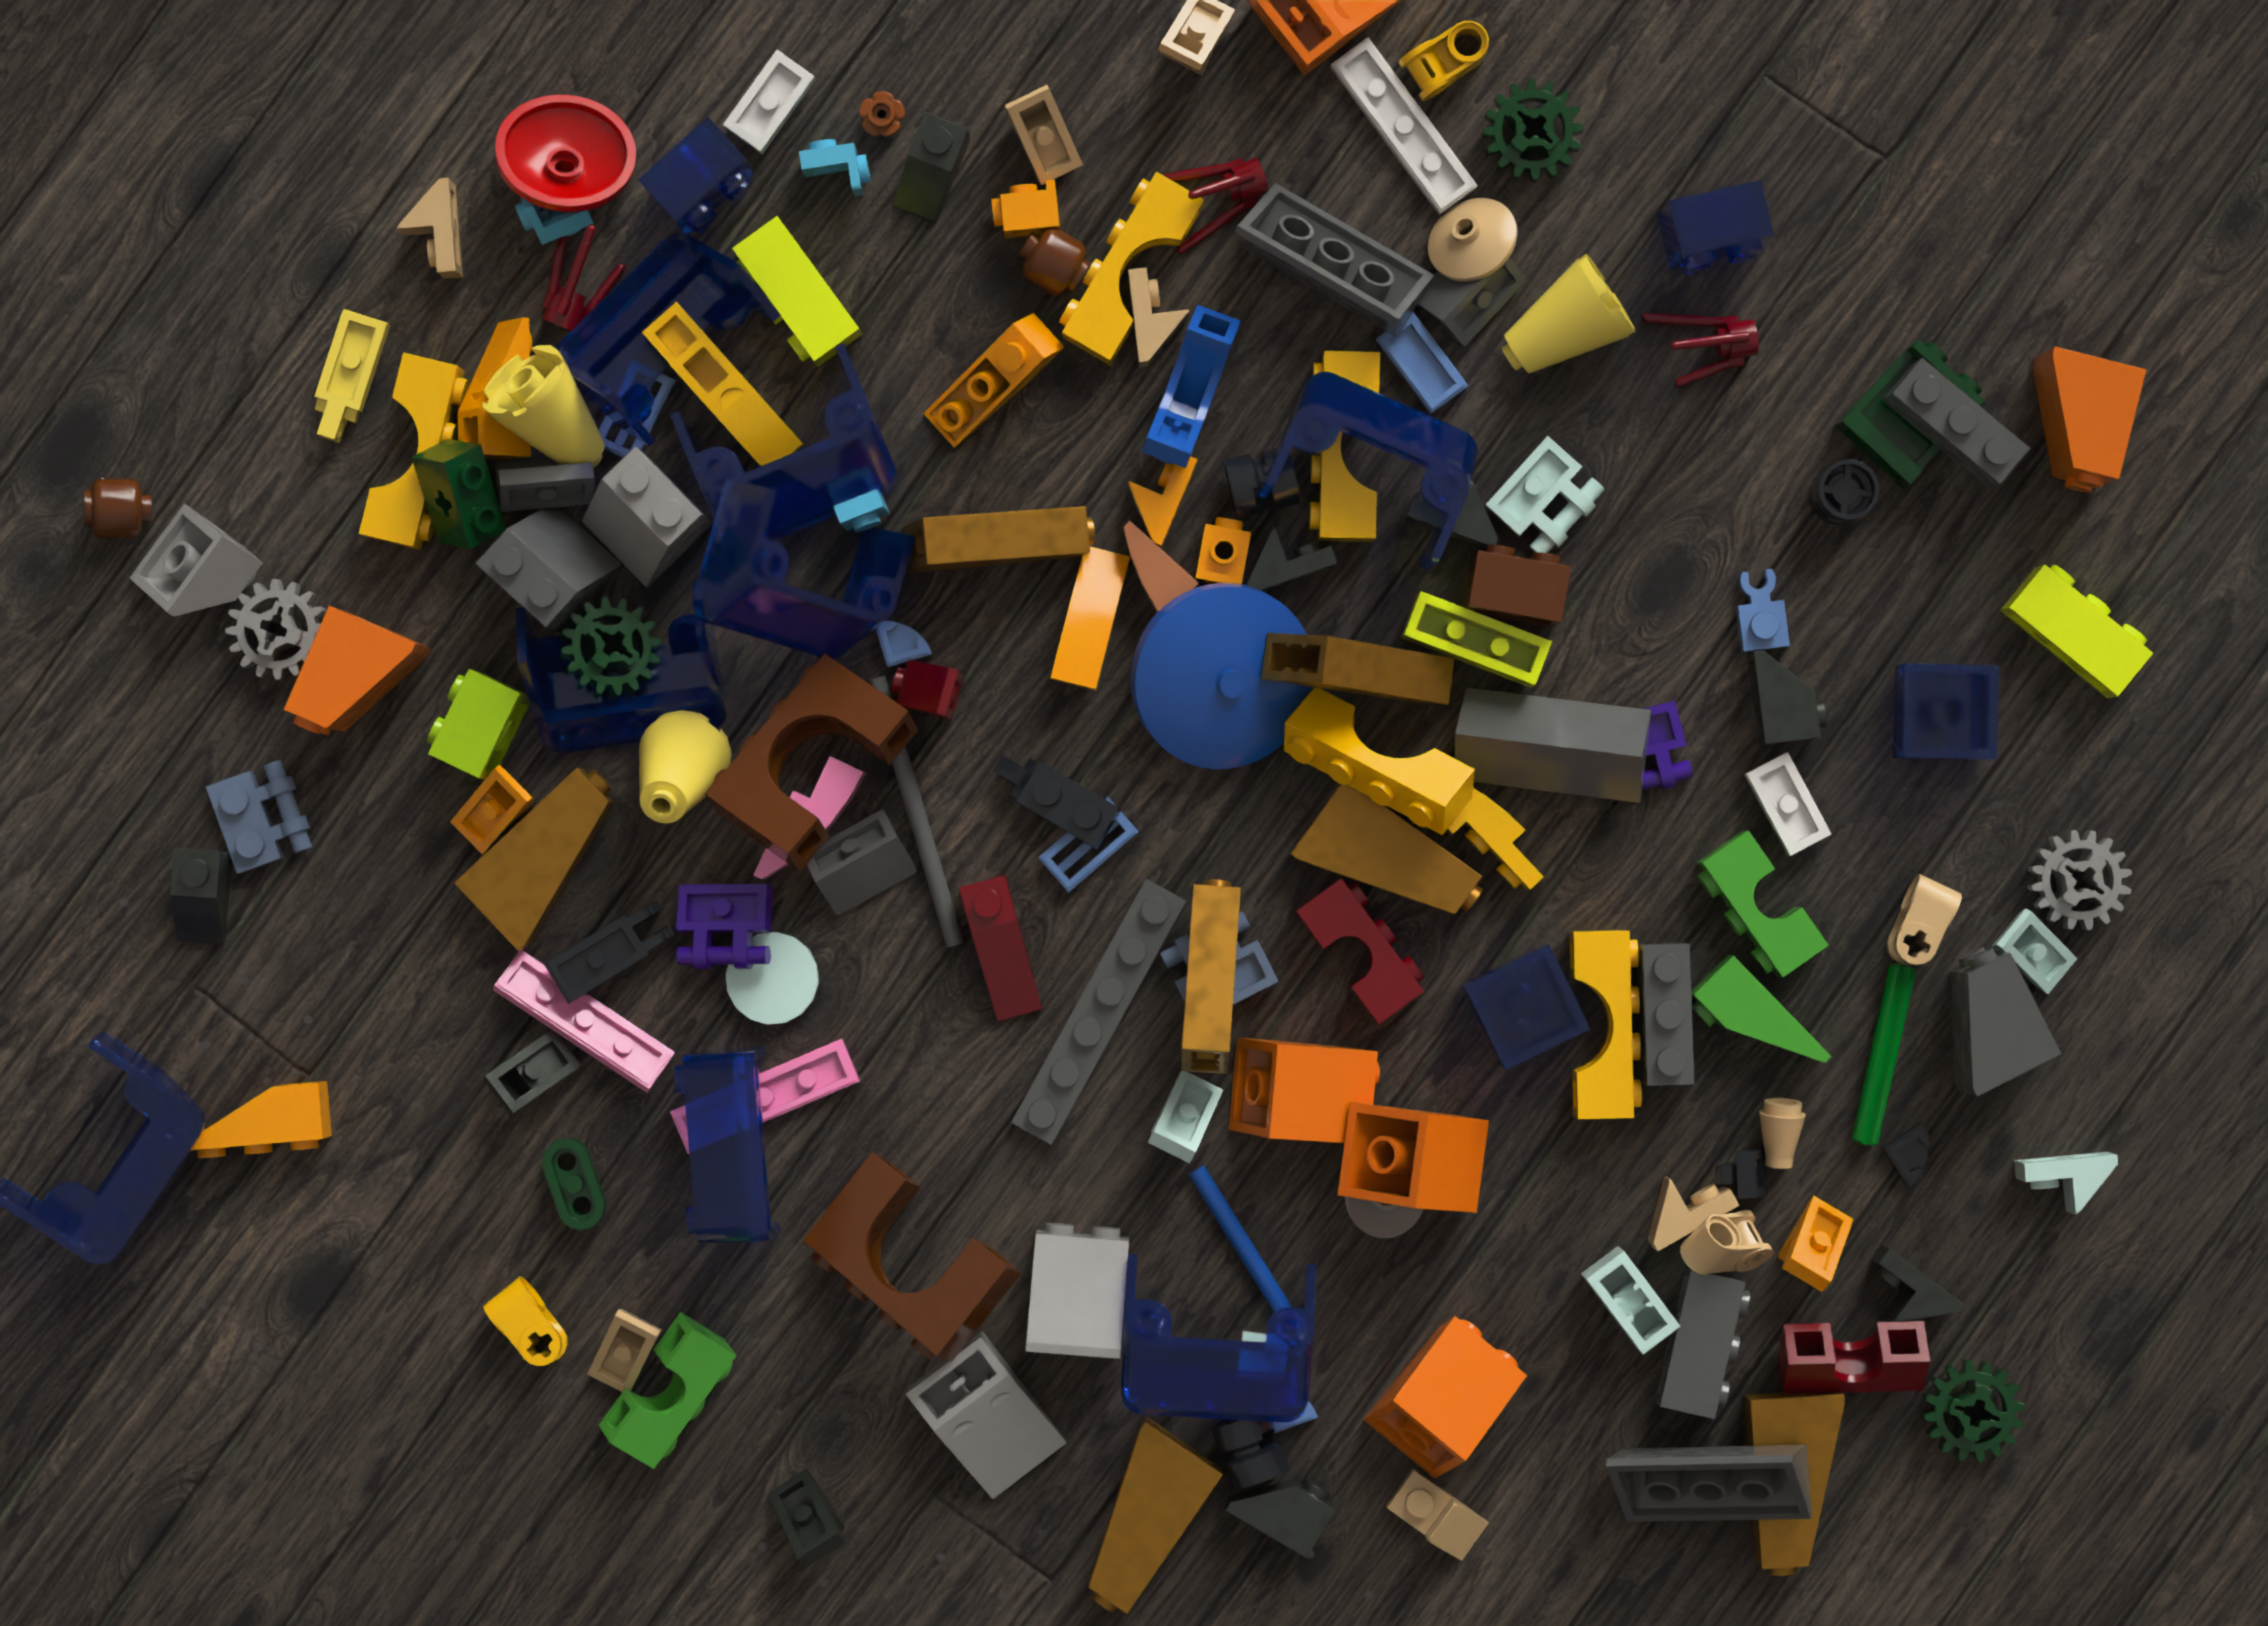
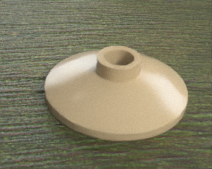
[1428,198,1518,282]

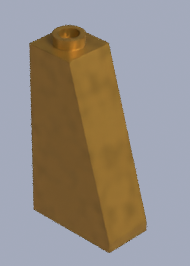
[902,506,1095,574]
[1261,633,1454,705]
[455,768,615,951]
[1290,784,1483,914]
[1181,879,1241,1074]
[1744,1392,1845,1576]
[1088,1416,1223,1614]

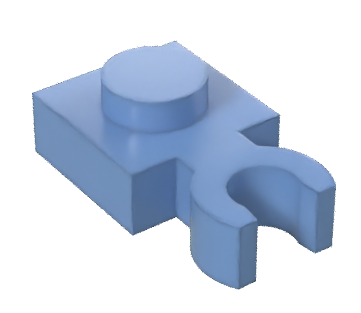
[1736,568,1790,652]

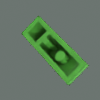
[1691,955,1832,1063]

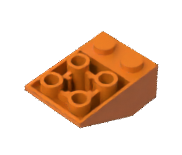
[1248,0,1402,75]

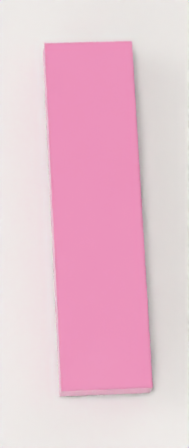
[493,951,675,1093]
[670,1039,860,1154]

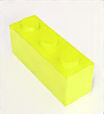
[732,216,862,367]
[2000,564,2153,698]
[1401,591,1552,688]

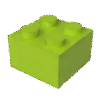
[427,669,533,779]

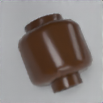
[1018,227,1090,296]
[84,478,152,539]

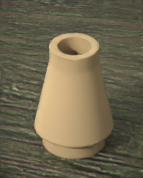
[1759,1098,1806,1169]

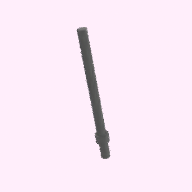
[868,676,964,948]

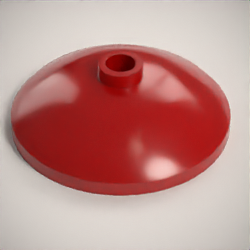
[495,95,636,212]

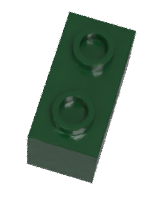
[411,439,506,549]

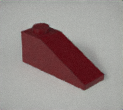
[891,660,964,721]
[959,875,1042,1022]

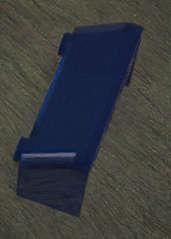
[555,233,781,447]
[670,343,897,550]
[1257,372,1478,570]
[693,480,915,659]
[516,580,726,753]
[0,1031,205,1264]
[675,1046,780,1243]
[1120,1254,1316,1422]

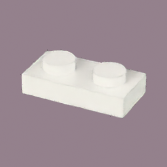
[723,50,816,154]
[1744,752,1831,856]

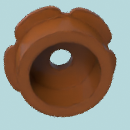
[859,91,905,137]

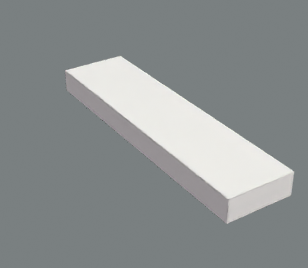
[1330,37,1478,216]

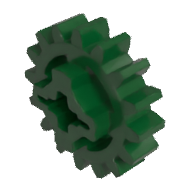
[1481,79,1584,183]
[558,597,661,700]
[1921,1359,2025,1462]

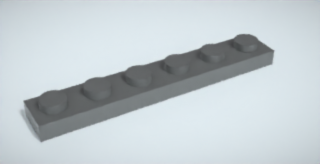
[1011,879,1186,1145]

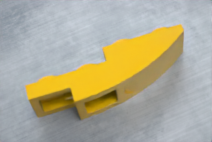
[642,301,804,475]
[1436,788,1544,890]

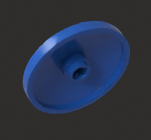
[1130,583,1314,769]

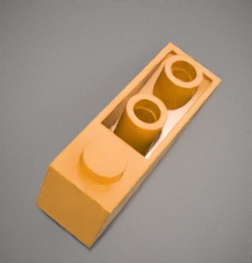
[923,313,1064,448]
[458,317,532,461]
[182,1081,332,1158]

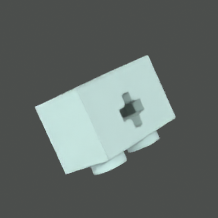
[1581,1246,1681,1354]

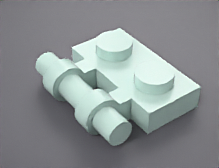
[1484,436,1605,553]

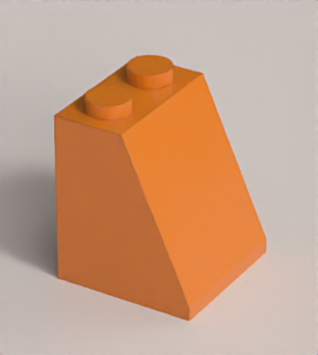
[2032,346,2146,493]
[283,606,431,736]
[1228,1037,1380,1143]
[1338,1102,1489,1213]
[1363,1316,1527,1479]

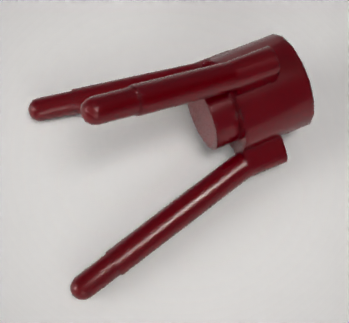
[1163,158,1269,254]
[542,225,626,333]
[1642,313,1759,387]

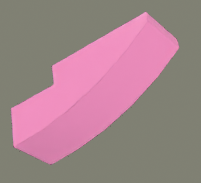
[753,756,866,879]

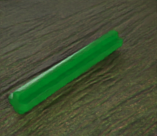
[1852,964,1916,1146]

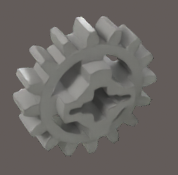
[225,579,327,681]
[2027,830,2132,930]

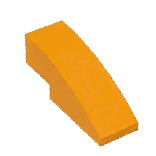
[1051,547,1130,691]

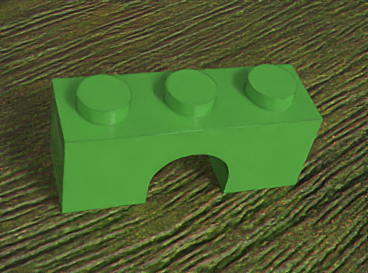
[1696,830,1829,978]
[598,1312,737,1469]

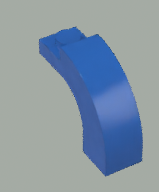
[1142,305,1241,468]

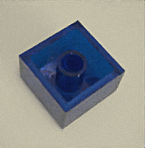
[638,117,755,236]
[1657,180,1774,274]
[1893,663,1999,761]
[1460,944,1590,1070]

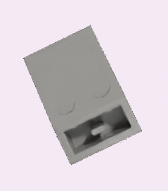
[906,1331,1067,1499]

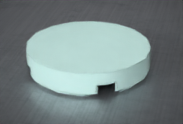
[726,932,819,1025]

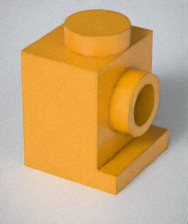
[992,179,1060,238]
[1195,517,1251,584]

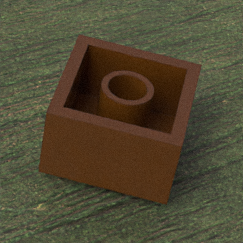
[1462,544,1571,628]

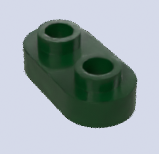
[542,1138,606,1230]

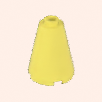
[1501,254,1635,374]
[482,345,605,468]
[639,710,732,823]

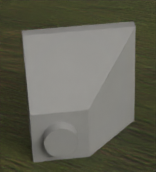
[130,503,263,617]

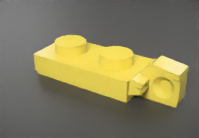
[314,309,391,443]

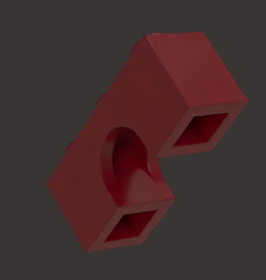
[1295,878,1425,1024]
[1777,1321,1930,1394]

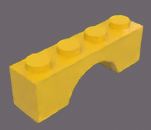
[1059,171,1205,366]
[1309,351,1380,542]
[359,352,469,550]
[1284,687,1475,835]
[1569,930,1642,1119]

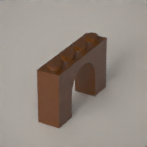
[705,654,919,872]
[803,1152,1022,1362]

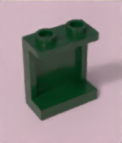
[1835,339,1986,488]

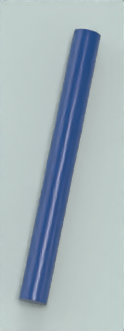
[1188,1165,1302,1333]

